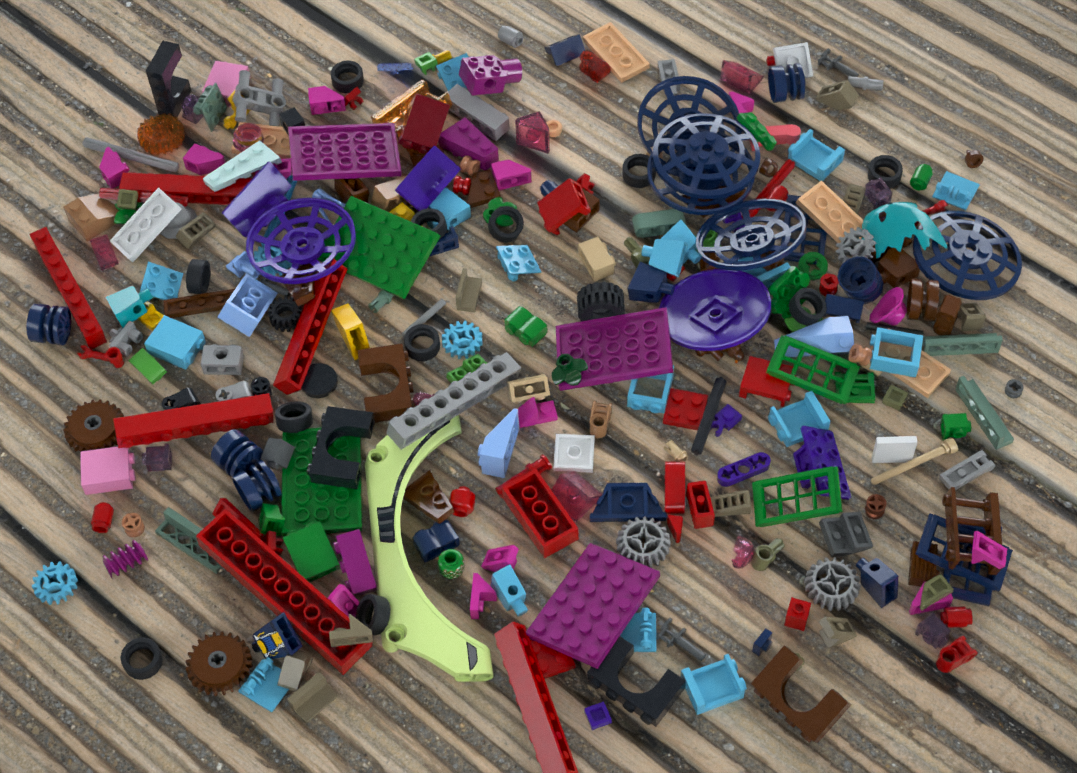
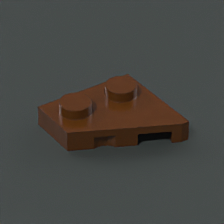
[467,169,501,208]

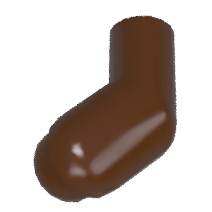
[695,350,724,361]

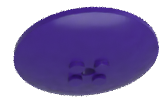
[659,269,772,351]

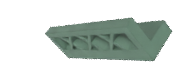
[921,333,1003,356]
[955,376,1014,450]
[155,507,222,574]

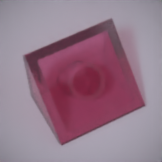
[720,60,764,94]
[515,111,550,154]
[551,471,602,522]

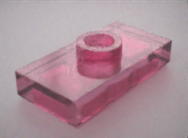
[90,234,119,270]

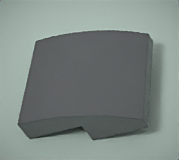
[819,512,873,558]

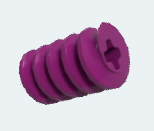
[102,540,149,579]

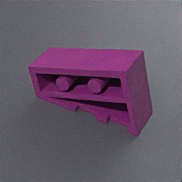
[438,117,499,170]
[334,529,377,597]

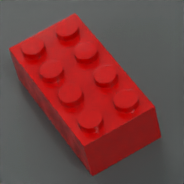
[502,469,579,559]

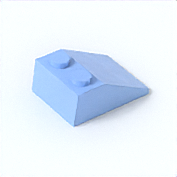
[218,273,278,337]
[478,408,519,478]

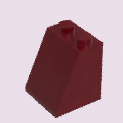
[398,93,450,155]

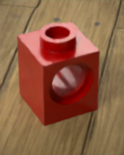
[784,597,811,631]

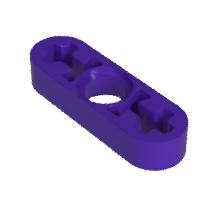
[717,452,771,487]

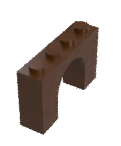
[357,343,416,423]
[751,645,852,743]

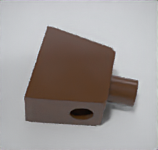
[877,248,920,288]

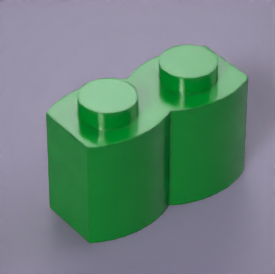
[504,306,548,347]

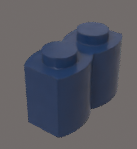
[412,520,460,562]

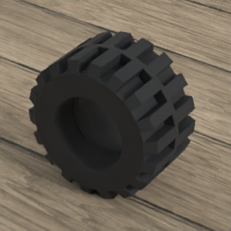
[577,282,625,321]

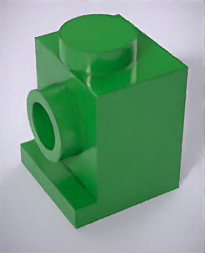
[940,413,972,441]
[258,503,285,536]

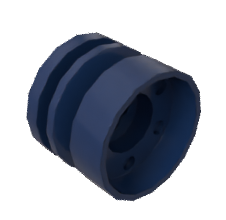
[768,63,806,103]
[837,256,884,304]
[26,303,72,345]
[210,429,263,477]
[231,460,282,512]

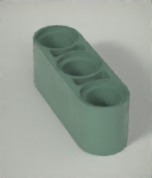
[632,209,687,238]

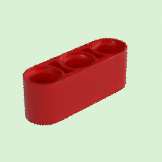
[664,461,685,514]

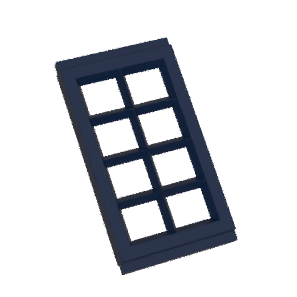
[781,195,827,265]
[915,513,1013,592]
[943,524,1002,606]

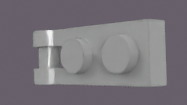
[939,450,996,490]

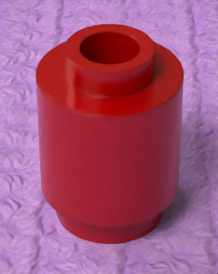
[765,185,789,212]
[91,502,114,533]
[940,606,973,628]

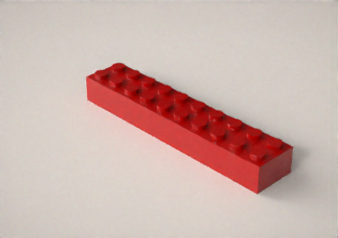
[196,508,372,675]

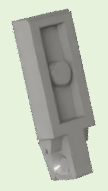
[658,59,680,96]

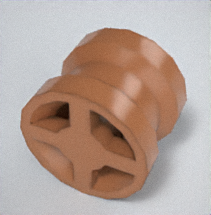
[459,155,480,177]
[849,344,872,366]
[122,513,145,537]

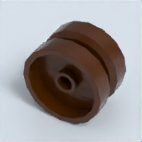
[906,278,939,322]

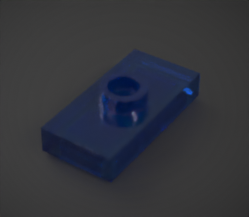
[377,62,413,74]

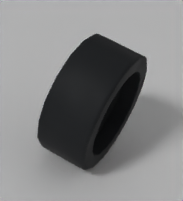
[330,60,364,93]
[622,154,656,188]
[867,155,903,189]
[488,206,524,243]
[411,208,447,240]
[186,259,211,294]
[788,288,827,326]
[404,324,440,361]
[275,401,313,433]
[355,594,391,635]
[120,637,163,680]

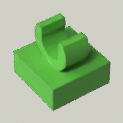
[414,52,438,75]

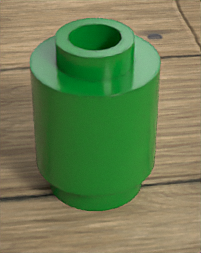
[910,164,933,191]

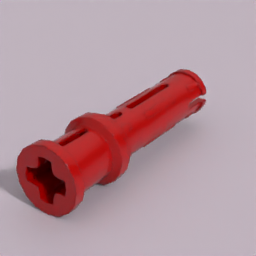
[495,454,552,498]

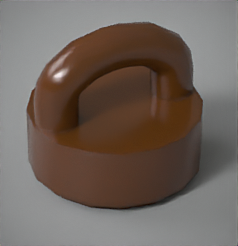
[965,150,984,168]
[759,158,778,178]

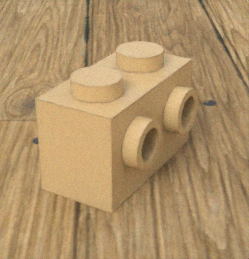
[578,237,616,282]
[506,374,550,404]

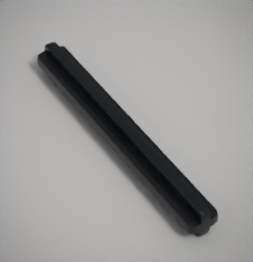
[691,377,727,456]

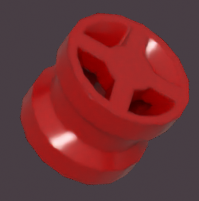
[453,176,471,196]
[819,273,839,297]

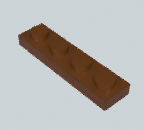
[163,288,236,318]

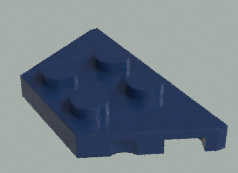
[590,483,667,522]

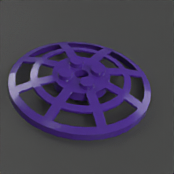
[246,198,356,284]

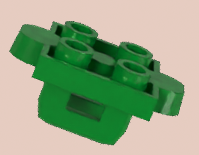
[768,266,810,319]

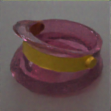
[233,123,264,152]

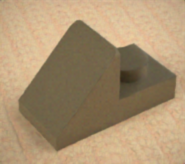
[959,303,986,331]
[329,614,373,647]
[819,616,857,648]
[278,650,313,691]

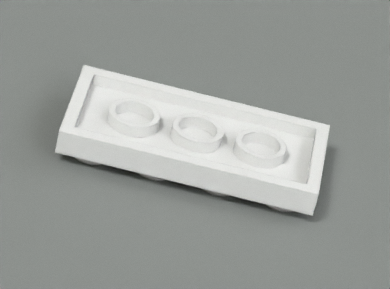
[110,187,182,262]

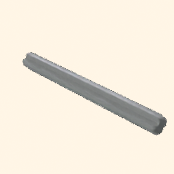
[82,137,179,172]

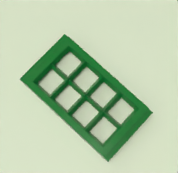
[766,335,860,405]
[752,466,843,527]

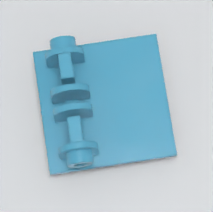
[436,53,468,91]
[932,171,980,211]
[496,245,541,281]
[140,261,184,301]
[620,608,656,652]
[238,657,289,713]

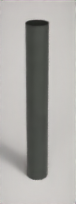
[866,322,924,335]

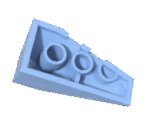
[774,316,854,358]

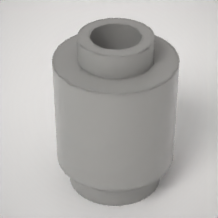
[498,26,524,48]

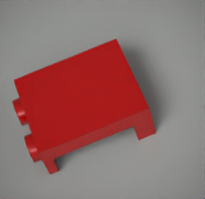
[537,178,591,236]
[739,356,797,407]

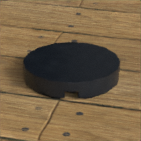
[301,363,338,399]

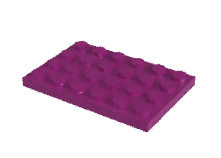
[288,123,402,181]
[555,307,674,391]
[525,543,660,669]

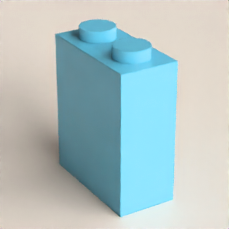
[144,315,206,370]

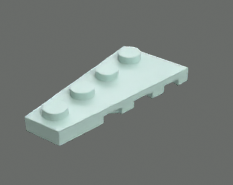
[203,140,282,192]

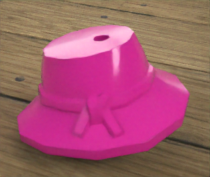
[869,287,907,326]

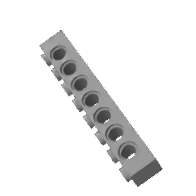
[386,352,521,450]

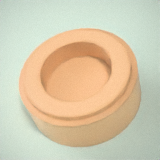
[544,120,562,137]

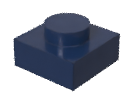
[752,628,773,656]

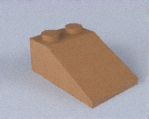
[63,193,118,242]

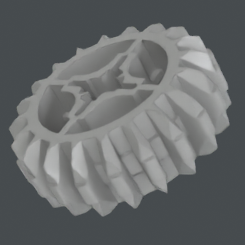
[616,516,671,568]
[804,557,861,611]

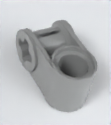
[215,381,253,401]

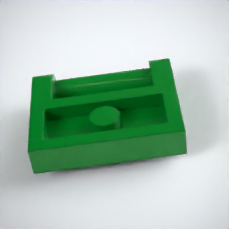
[834,372,875,403]

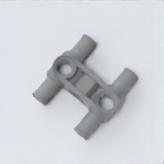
[232,70,286,126]

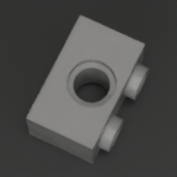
[201,344,244,375]

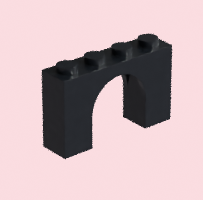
[146,40,192,121]
[307,406,375,489]
[587,636,686,727]

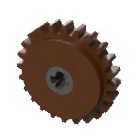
[63,399,124,454]
[185,631,253,696]

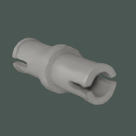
[848,76,884,91]

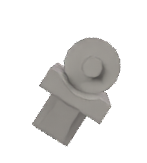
[109,321,143,357]

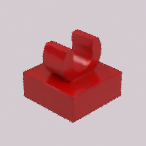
[344,87,364,110]
[576,173,595,194]
[261,531,283,555]

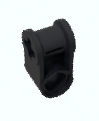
[161,388,201,410]

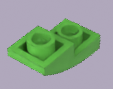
[128,348,167,384]
[446,354,487,383]

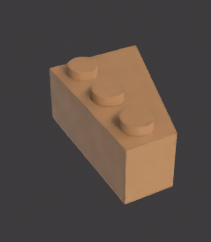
[371,176,413,212]

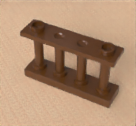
[942,487,1002,575]

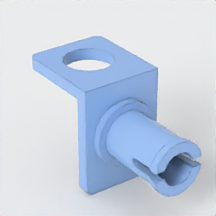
[226,251,260,279]

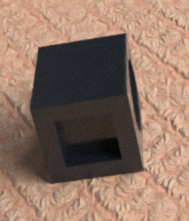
[279,107,305,136]

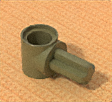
[624,237,650,268]
[751,538,785,571]

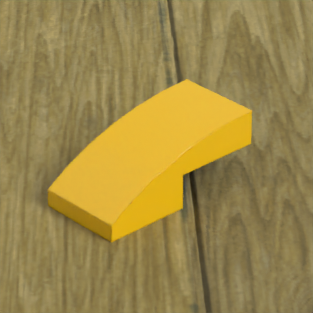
[138,301,164,331]

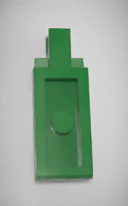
[737,112,777,151]

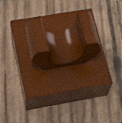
[699,252,720,272]

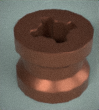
[865,494,887,519]

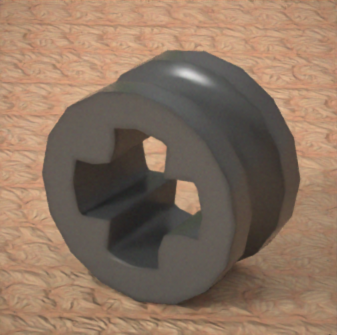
[1005,379,1024,399]

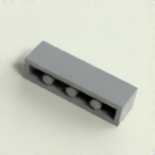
[443,84,510,141]

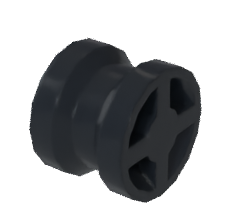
[251,377,272,397]

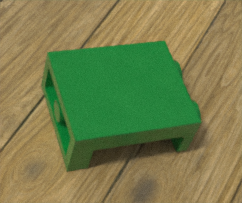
[283,521,341,583]

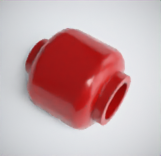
[449,486,476,517]

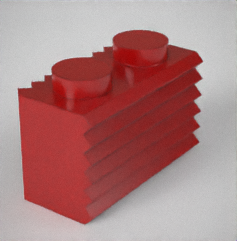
[686,480,715,529]

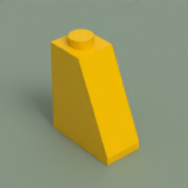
[331,303,370,360]

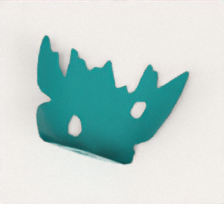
[861,202,948,258]

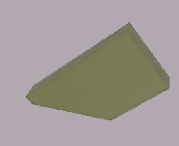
[920,574,954,611]

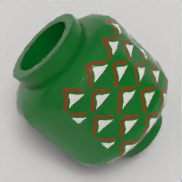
[438,549,465,579]

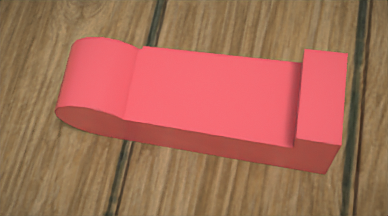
[749,124,801,151]

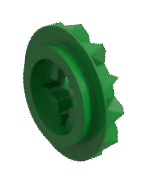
[798,252,828,281]

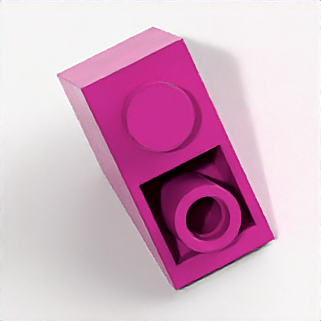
[308,86,346,115]
[183,143,226,175]
[99,147,130,189]

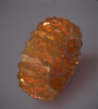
[137,113,185,156]

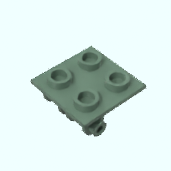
[193,83,227,132]

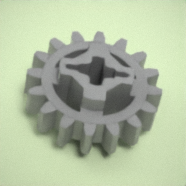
[835,227,876,263]

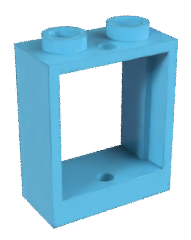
[870,327,923,378]
[627,365,674,413]

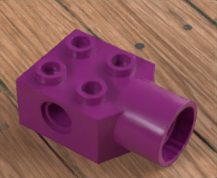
[459,55,522,96]

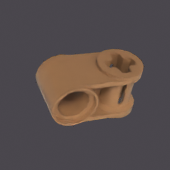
[590,400,613,438]

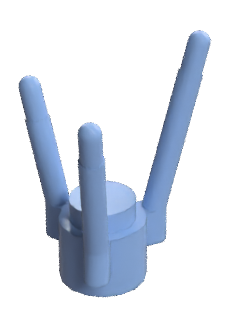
[312,188,346,222]

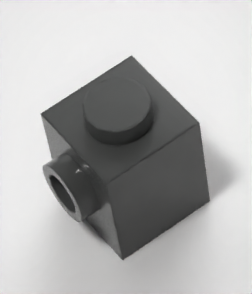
[260,438,295,470]

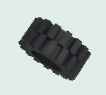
[268,296,302,332]

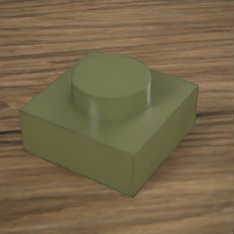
[117,189,138,210]
[882,385,908,411]

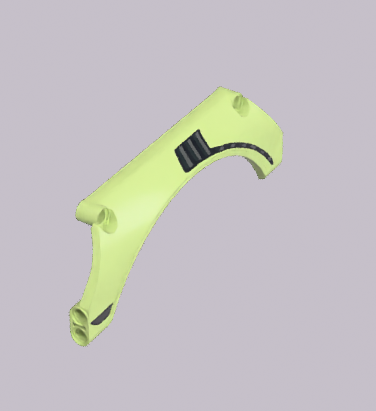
[365,407,494,682]

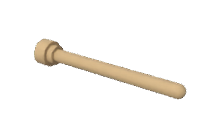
[871,437,958,485]

